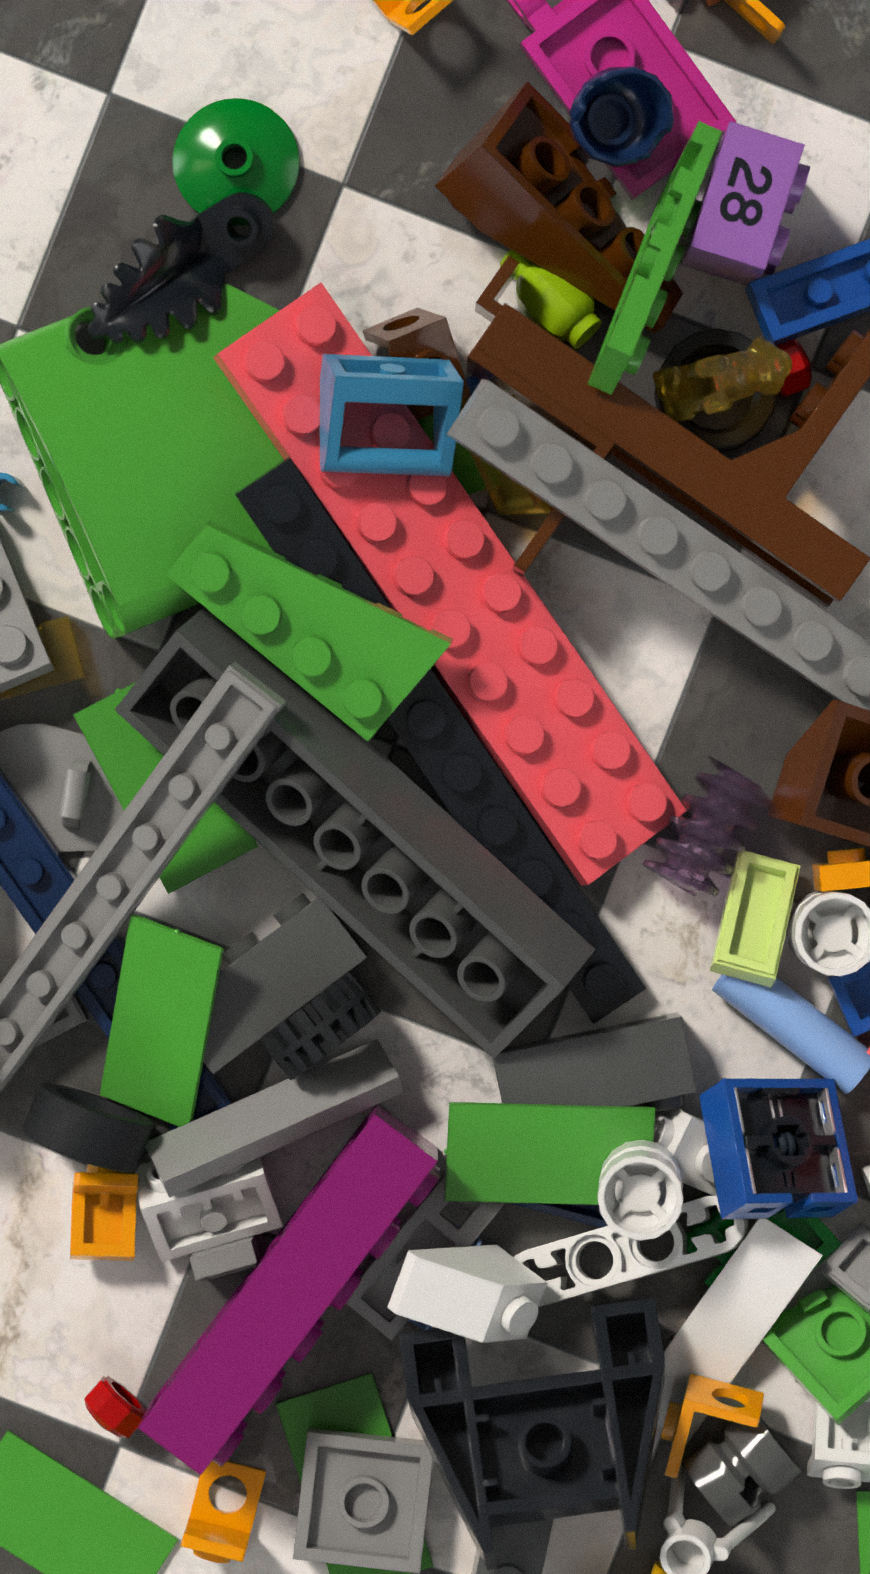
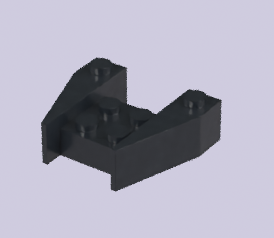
[399,1298,665,1570]

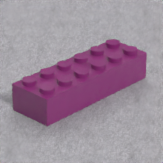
[138,1104,440,1475]

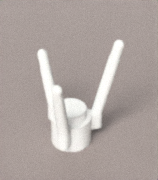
[660,1460,776,1574]

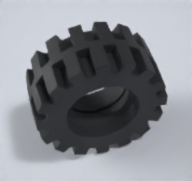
[260,971,382,1080]

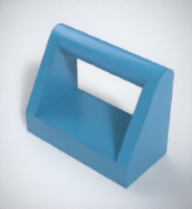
[320,354,464,477]

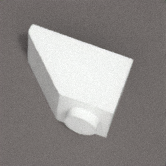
[387,1245,548,1343]

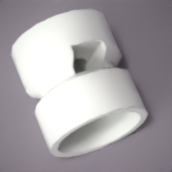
[786,891,870,976]
[597,1139,683,1241]

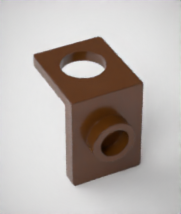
[363,308,471,421]

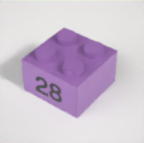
[681,121,810,286]

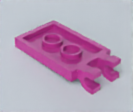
[506,0,736,200]

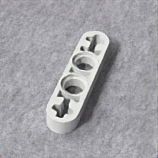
[514,1195,748,1306]

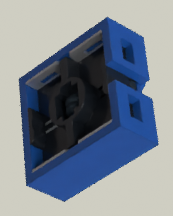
[699,1078,858,1219]

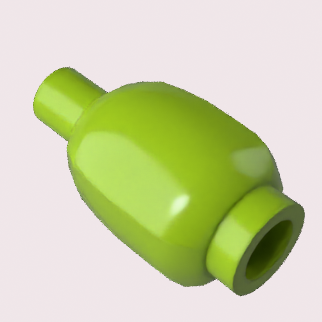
[500,250,602,349]

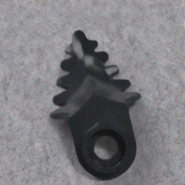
[87,192,275,344]

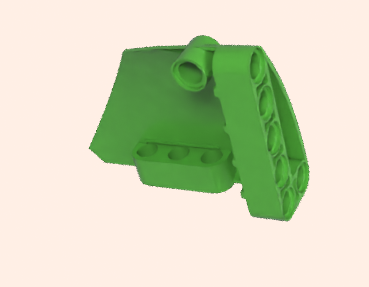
[0,284,504,639]

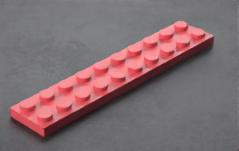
[213,283,687,886]

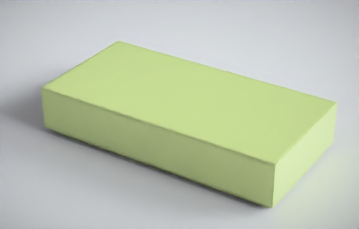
[709,849,800,988]

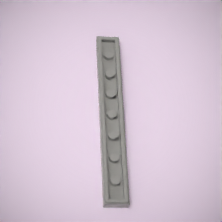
[0,662,287,1094]

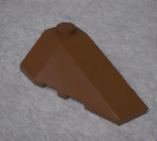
[435,81,683,334]
[767,699,870,848]

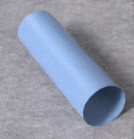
[712,975,870,1094]

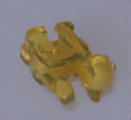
[652,336,792,422]

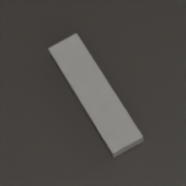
[146,1039,405,1198]

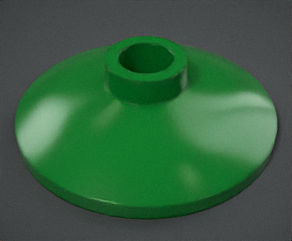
[173,98,300,226]

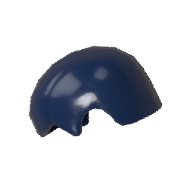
[569,66,674,167]

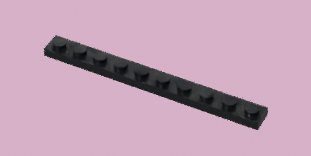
[234,457,646,1024]

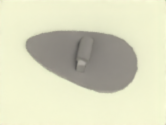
[0,724,124,852]

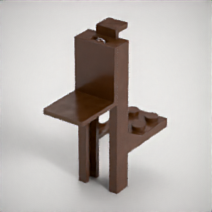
[467,256,870,607]

